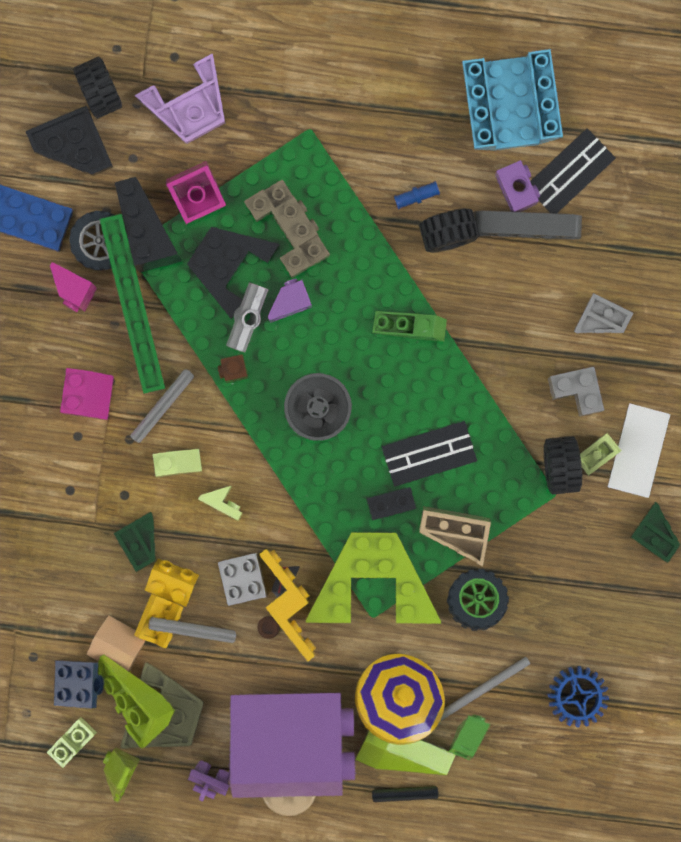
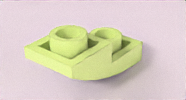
[47,717,97,768]

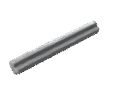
[131,369,194,443]
[149,617,236,643]

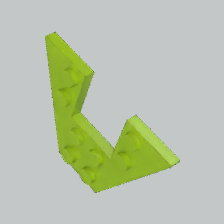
[306,533,441,624]

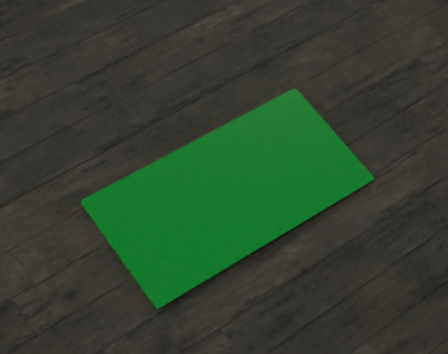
[142,129,556,618]

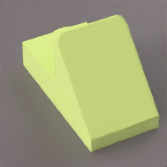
[580,433,622,476]
[199,486,243,521]

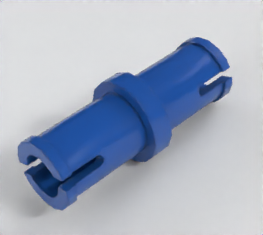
[394,181,440,210]

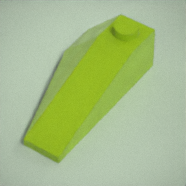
[98,655,175,749]
[355,730,455,775]
[103,748,140,803]

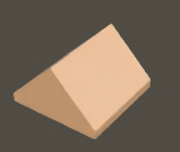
[86,615,146,672]

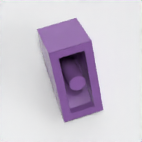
[268,279,312,323]

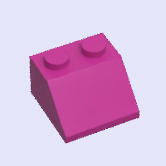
[166,161,226,224]
[50,262,97,312]
[60,368,114,420]

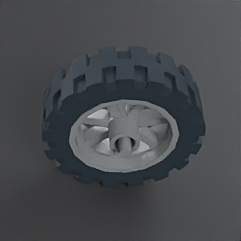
[69,211,125,270]

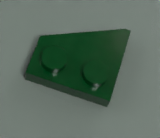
[630,502,680,563]
[114,512,156,572]

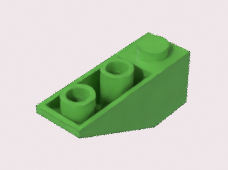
[373,311,447,342]
[449,715,490,760]

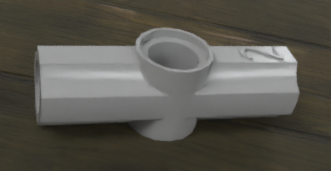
[226,282,268,352]

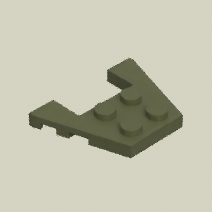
[120,662,204,748]

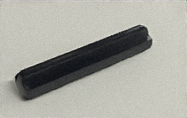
[372,786,439,802]

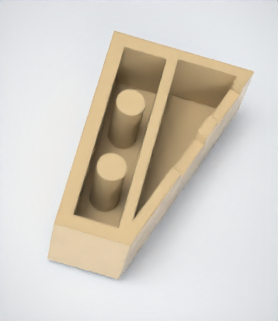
[419,506,491,566]

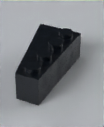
[114,177,182,273]

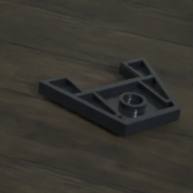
[187,227,280,320]

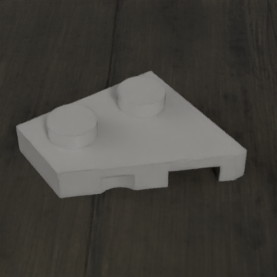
[574,293,633,333]

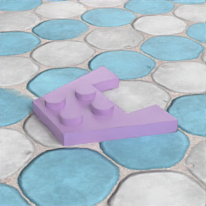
[135,53,225,144]

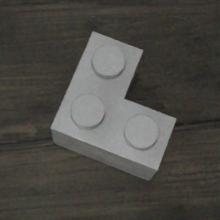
[548,367,604,417]

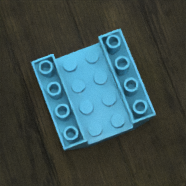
[462,49,563,151]

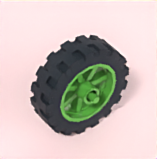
[447,569,509,631]

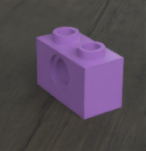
[495,160,540,212]

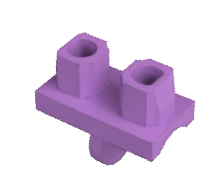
[188,760,230,802]

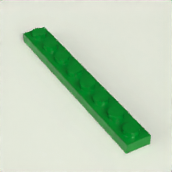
[100,214,165,394]

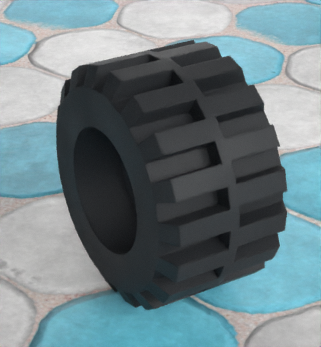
[74,56,122,119]
[419,208,480,253]
[544,436,582,495]

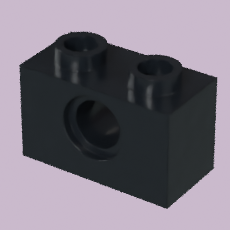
[366,487,416,521]

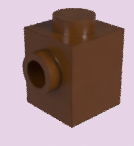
[218,354,248,383]

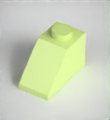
[153,449,202,477]

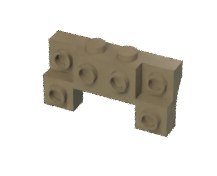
[244,180,330,278]

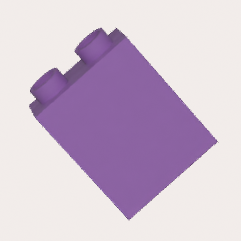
[230,693,355,798]

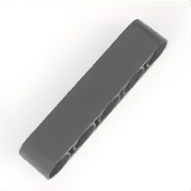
[473,211,582,240]

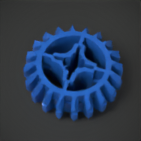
[548,666,609,727]

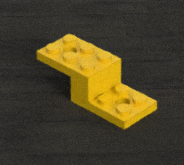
[259,549,316,661]

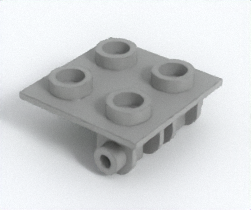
[218,553,267,606]

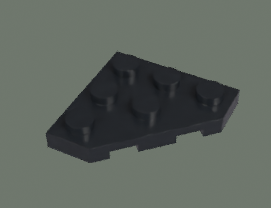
[25,105,113,176]

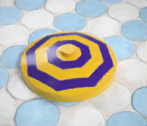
[355,654,445,745]

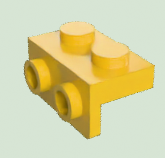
[145,559,199,607]
[134,594,183,648]

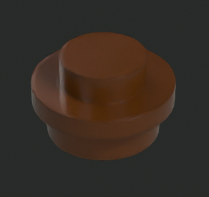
[257,616,280,639]

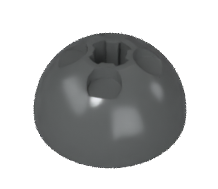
[284,373,352,441]

